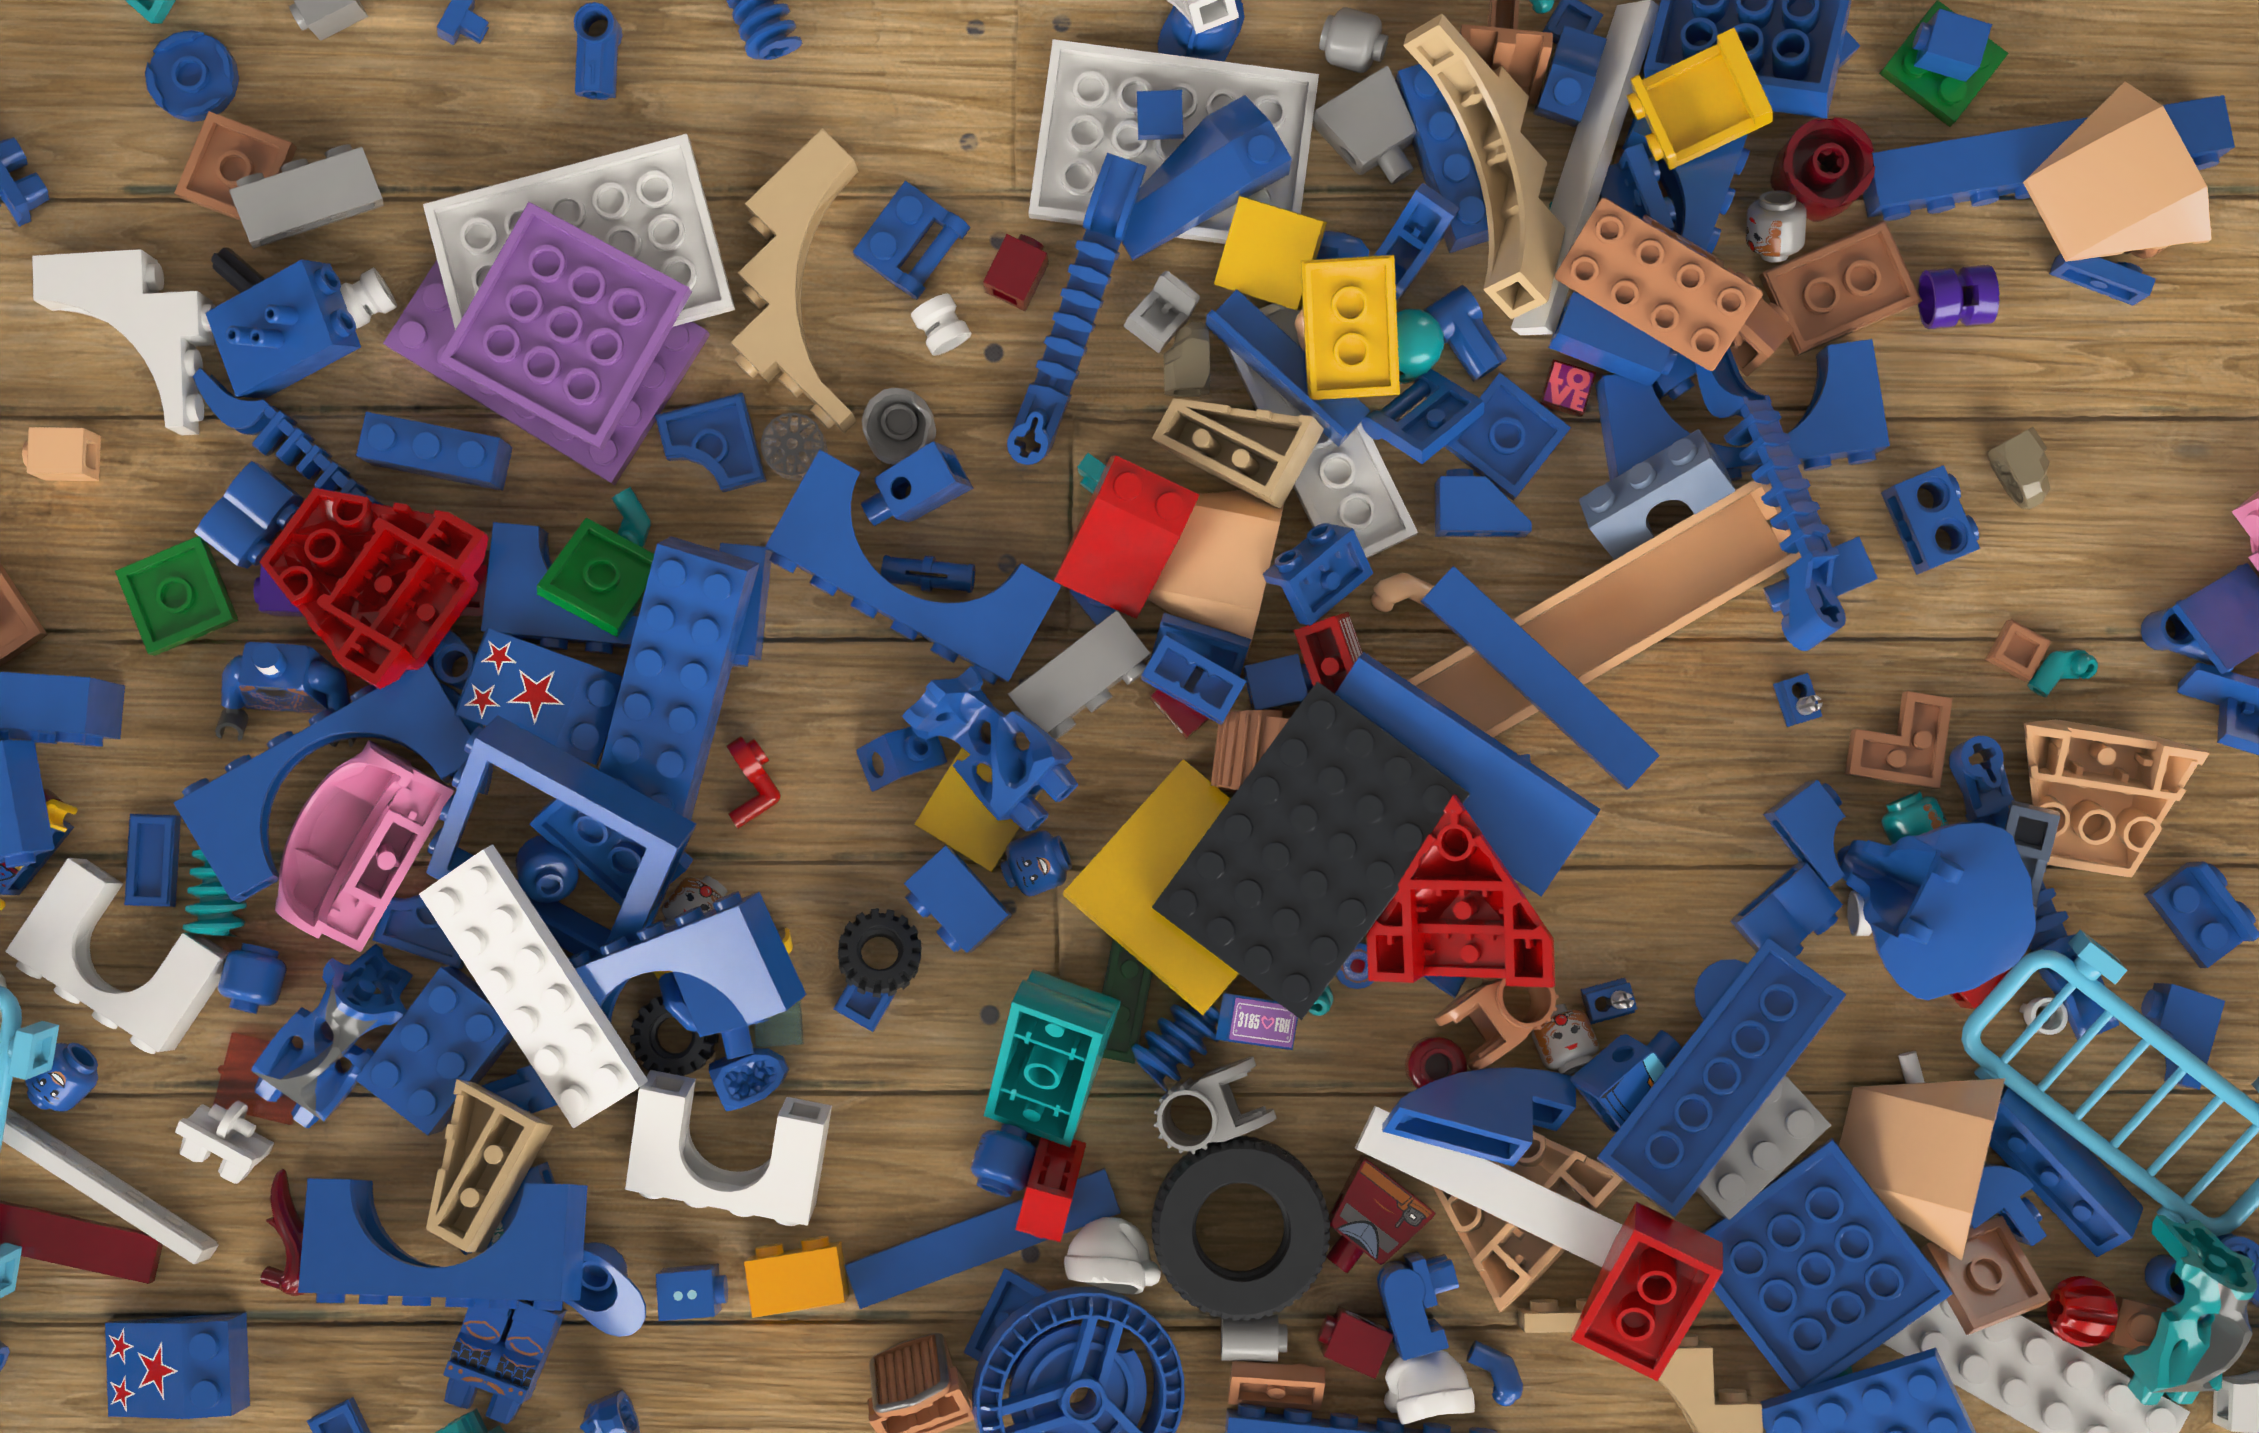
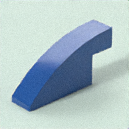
[1382,1067,1576,1167]

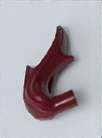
[260,1169,304,1296]

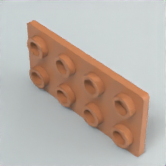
[1555,198,1763,371]

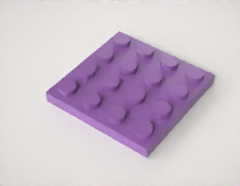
[438,202,692,451]

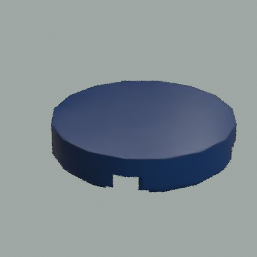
[145,30,239,122]

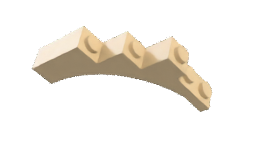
[1403,14,1565,319]
[731,128,858,433]
[1517,1298,1763,1433]

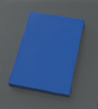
[2172,563,2259,674]

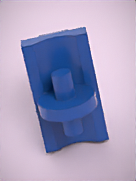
[0,137,49,227]

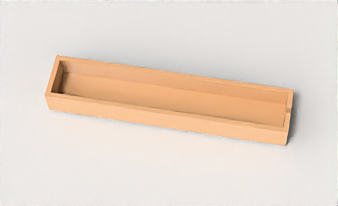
[1407,480,1801,737]

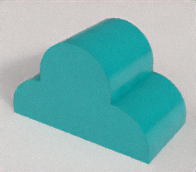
[984,969,1121,1147]

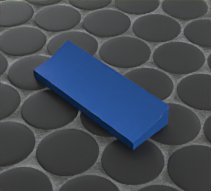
[1335,652,1600,897]

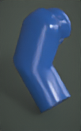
[1466,1340,1523,1406]

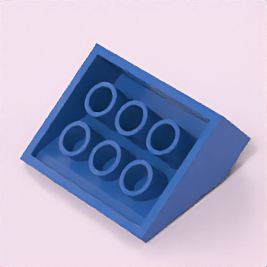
[1644,0,1851,119]

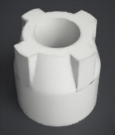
[2019,997,2068,1035]

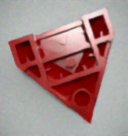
[1367,794,1555,988]

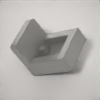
[1123,271,1200,353]

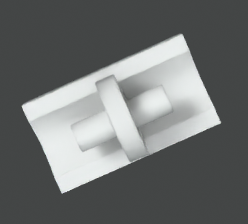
[175,1100,274,1184]

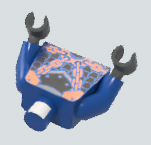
[215,642,357,747]

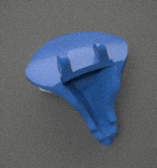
[1837,822,2036,1001]

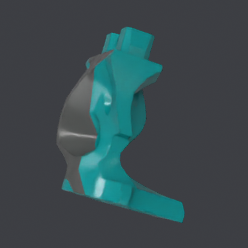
[2123,1215,2258,1405]

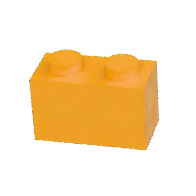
[744,1236,850,1318]

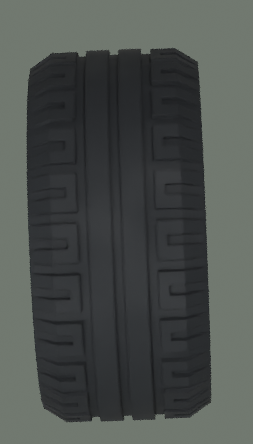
[1151,1136,1330,1320]

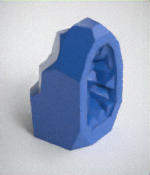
[709,1048,789,1112]
[580,1390,640,1433]

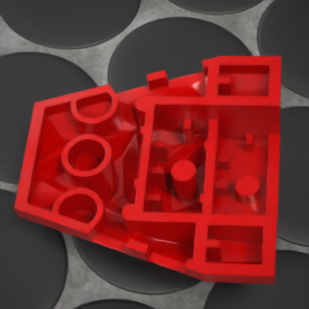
[259,488,489,689]

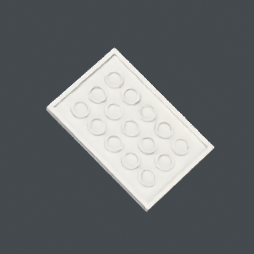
[1028,39,1319,244]
[423,134,735,330]

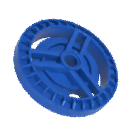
[972,1287,1185,1433]

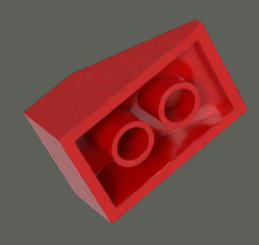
[1053,455,1200,619]
[1571,1202,1723,1381]

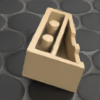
[1152,398,1324,509]
[426,1079,553,1252]

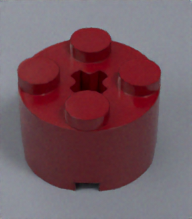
[1770,117,1875,222]

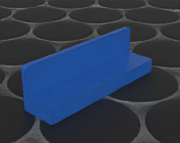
[1206,289,1371,447]
[1989,1085,2143,1257]

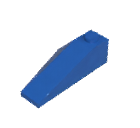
[1121,95,1292,261]

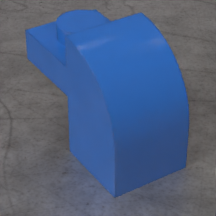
[1970,1162,2047,1246]

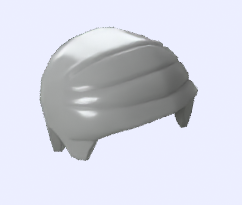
[862,388,936,465]

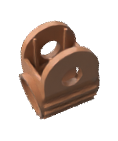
[1211,710,1289,793]
[1434,978,1559,1071]

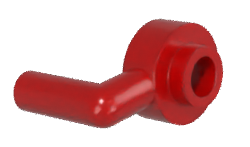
[726,735,781,829]

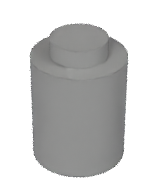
[1221,1314,1287,1362]

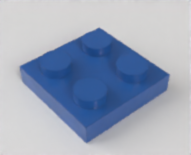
[1444,372,1571,501]

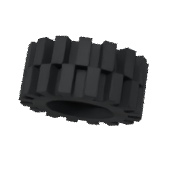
[838,908,922,998]
[630,996,719,1076]

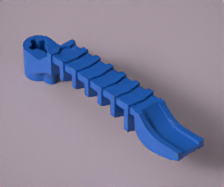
[1007,153,1147,465]
[1695,347,1846,651]
[193,368,384,505]
[1949,736,2119,1041]

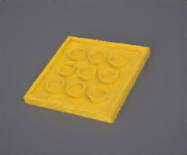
[1063,759,1239,1016]

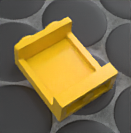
[1626,28,1773,171]

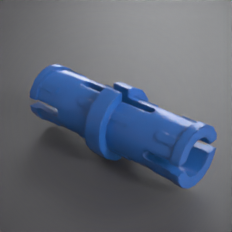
[881,555,976,593]

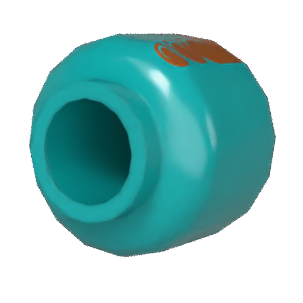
[1881,791,1949,845]

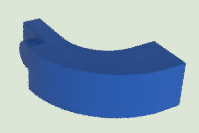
[1374,183,1460,304]

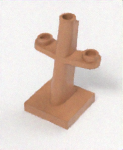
[1460,0,1553,104]

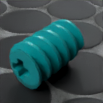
[182,849,247,937]

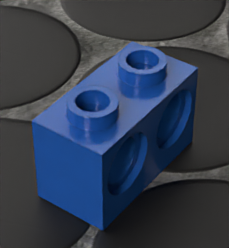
[1881,465,1980,575]
[1141,635,1246,725]

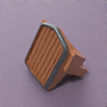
[868,1333,974,1433]

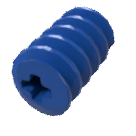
[726,0,803,60]
[1131,1000,1220,1093]

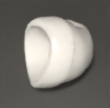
[1064,1217,1161,1295]
[1384,1350,1475,1424]

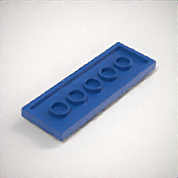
[1597,938,1846,1219]

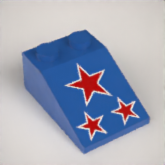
[454,628,623,765]
[105,1312,250,1419]

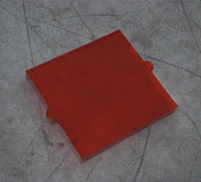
[213,1032,303,1125]

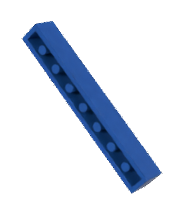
[1863,95,2235,221]

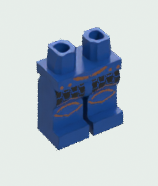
[443,1298,567,1424]

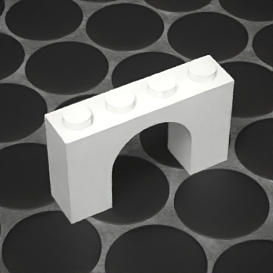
[5,858,229,1054]
[625,1070,832,1226]

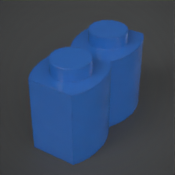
[195,461,304,569]
[1730,862,1843,957]

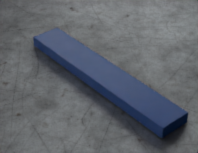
[1421,566,1660,790]
[844,1168,1121,1309]

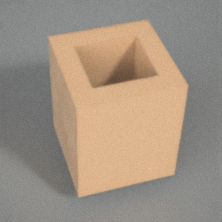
[22,427,101,481]

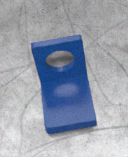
[856,726,947,792]

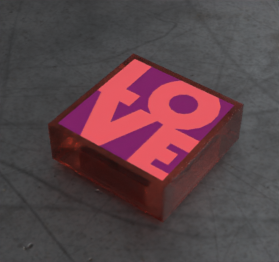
[1539,359,1596,418]

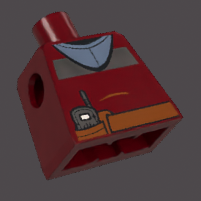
[1326,1155,1436,1274]

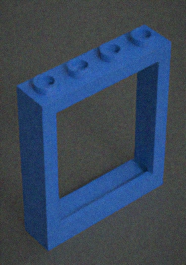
[426,715,696,956]

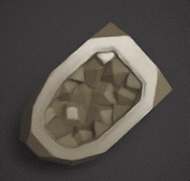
[1164,322,1210,397]
[1988,427,2050,509]

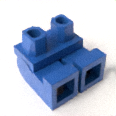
[1377,1251,1459,1361]

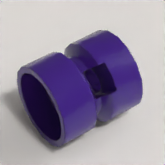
[1918,265,2000,329]

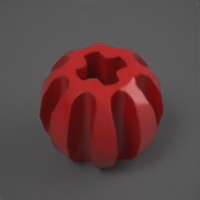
[2047,1276,2118,1347]

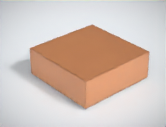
[1985,619,2051,682]

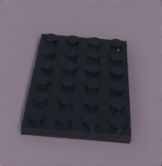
[1152,681,1471,1020]

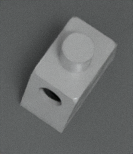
[1313,66,1416,184]

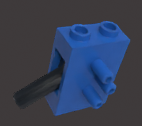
[205,247,361,399]

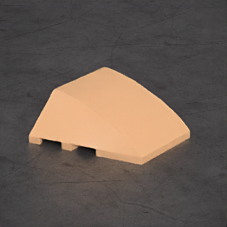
[2023,81,2211,262]
[1147,490,1284,661]
[2024,719,2210,878]
[1839,1078,2005,1261]
[1433,1131,1624,1313]

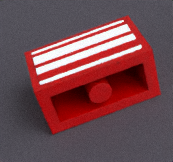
[1294,612,1363,693]

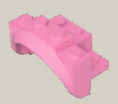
[275,740,454,952]

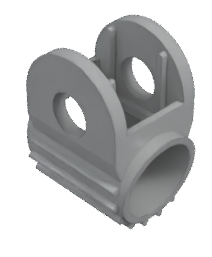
[1154,1056,1277,1154]

